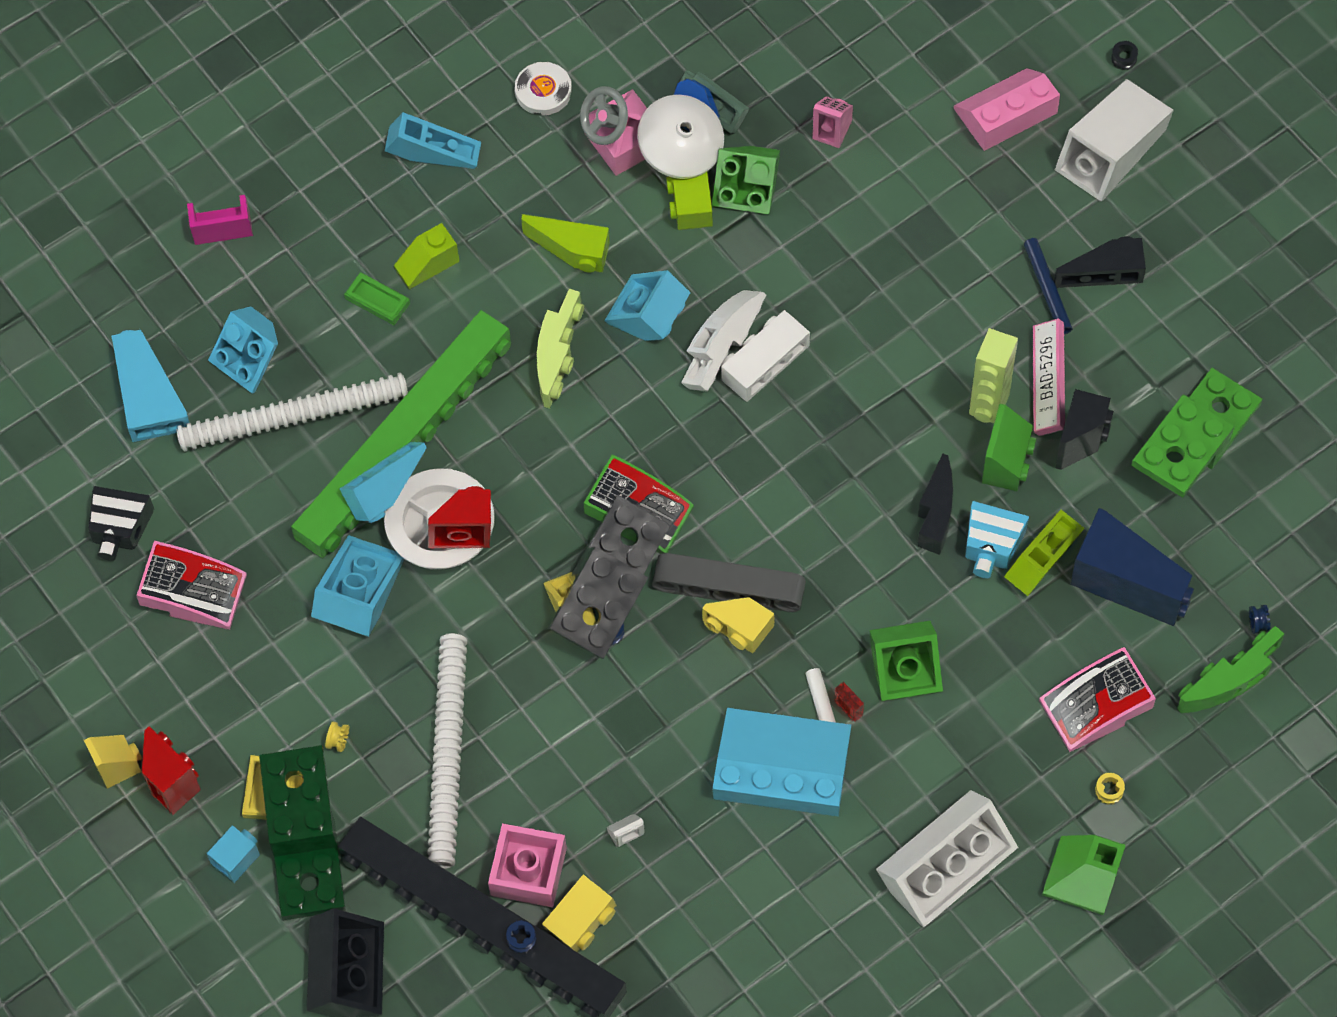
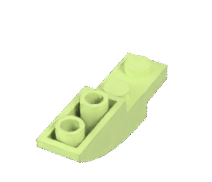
[537,289,584,409]

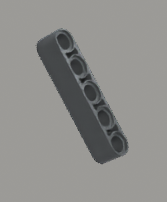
[652,553,806,612]

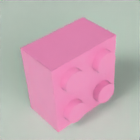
[488,823,567,908]

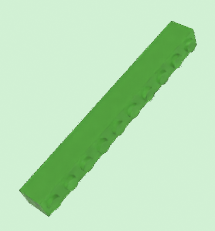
[291,310,511,559]

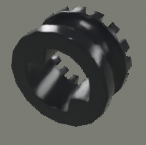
[1111,41,1138,70]

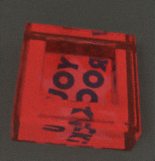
[834,681,864,722]

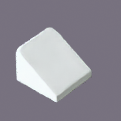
[607,814,645,847]

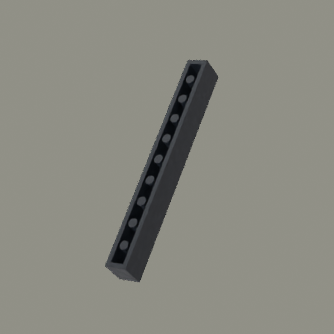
[338,816,627,1017]

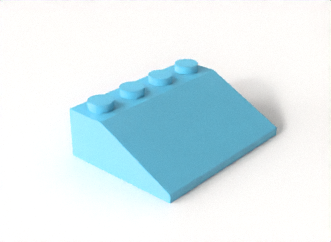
[713,708,851,817]

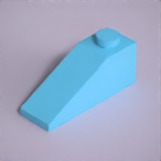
[385,112,481,169]
[340,442,427,523]

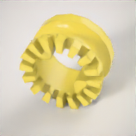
[325,721,349,752]
[1095,773,1125,805]

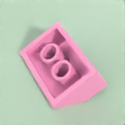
[953,68,1060,151]

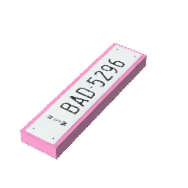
[1033,318,1065,436]

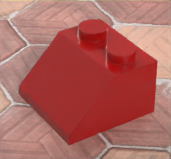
[428,486,491,548]

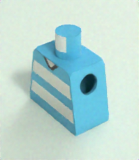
[965,501,1029,578]

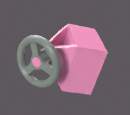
[580,86,647,176]

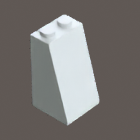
[1055,79,1174,202]

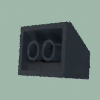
[307,908,384,1017]

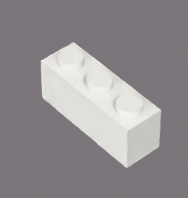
[721,310,810,402]

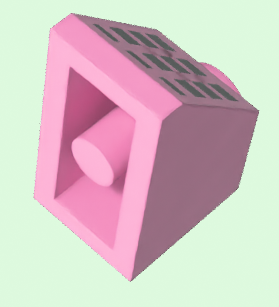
[813,97,853,148]

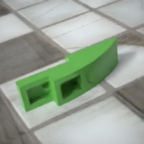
[1177,626,1284,714]

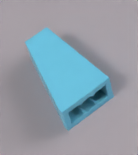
[112,330,190,442]

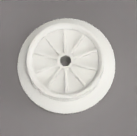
[384,469,495,569]

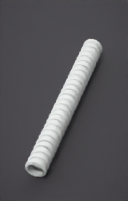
[176,373,408,452]
[427,633,467,869]

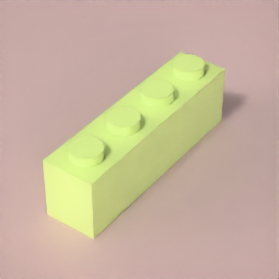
[969,328,1018,423]

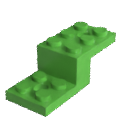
[1131,368,1263,498]

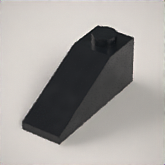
[1054,236,1146,288]

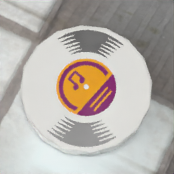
[515,62,572,115]

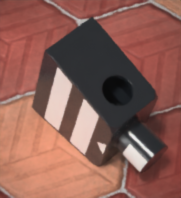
[88,486,154,561]

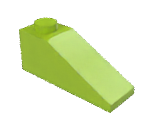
[521,214,610,273]
[1004,509,1085,596]

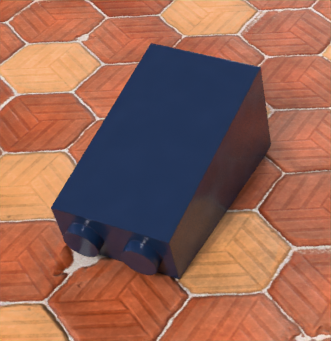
[1070,508,1194,626]

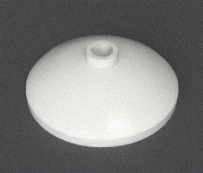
[637,95,724,179]

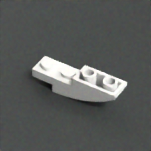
[681,290,766,392]

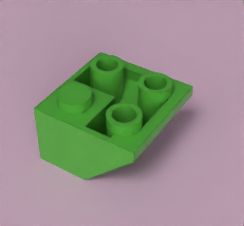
[712,146,780,214]
[1042,835,1126,915]

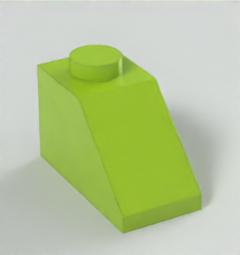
[394,223,460,290]

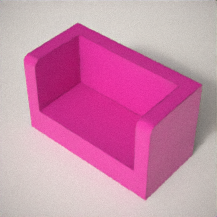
[187,195,253,245]

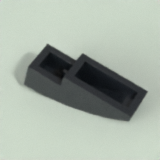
[918,453,953,555]

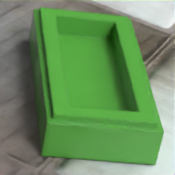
[344,272,410,325]

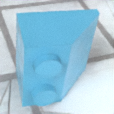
[604,270,691,341]

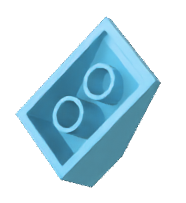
[311,535,404,637]

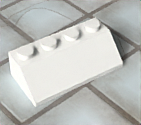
[876,790,1018,927]

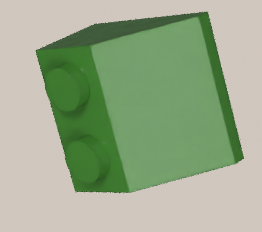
[982,404,1037,491]
[869,621,943,701]

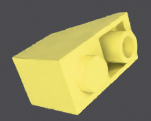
[702,597,774,654]

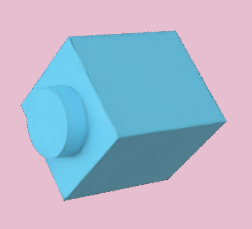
[207,825,260,883]

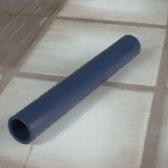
[1024,238,1073,335]

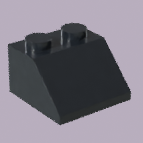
[1055,389,1114,470]

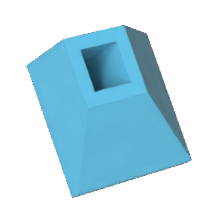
[208,306,278,393]

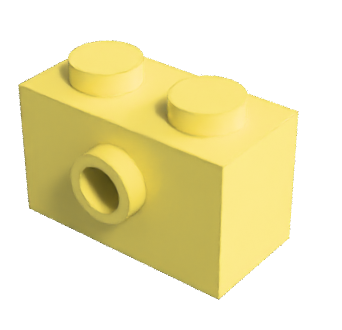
[542,874,616,952]

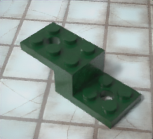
[259,745,346,921]

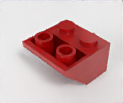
[142,726,201,815]

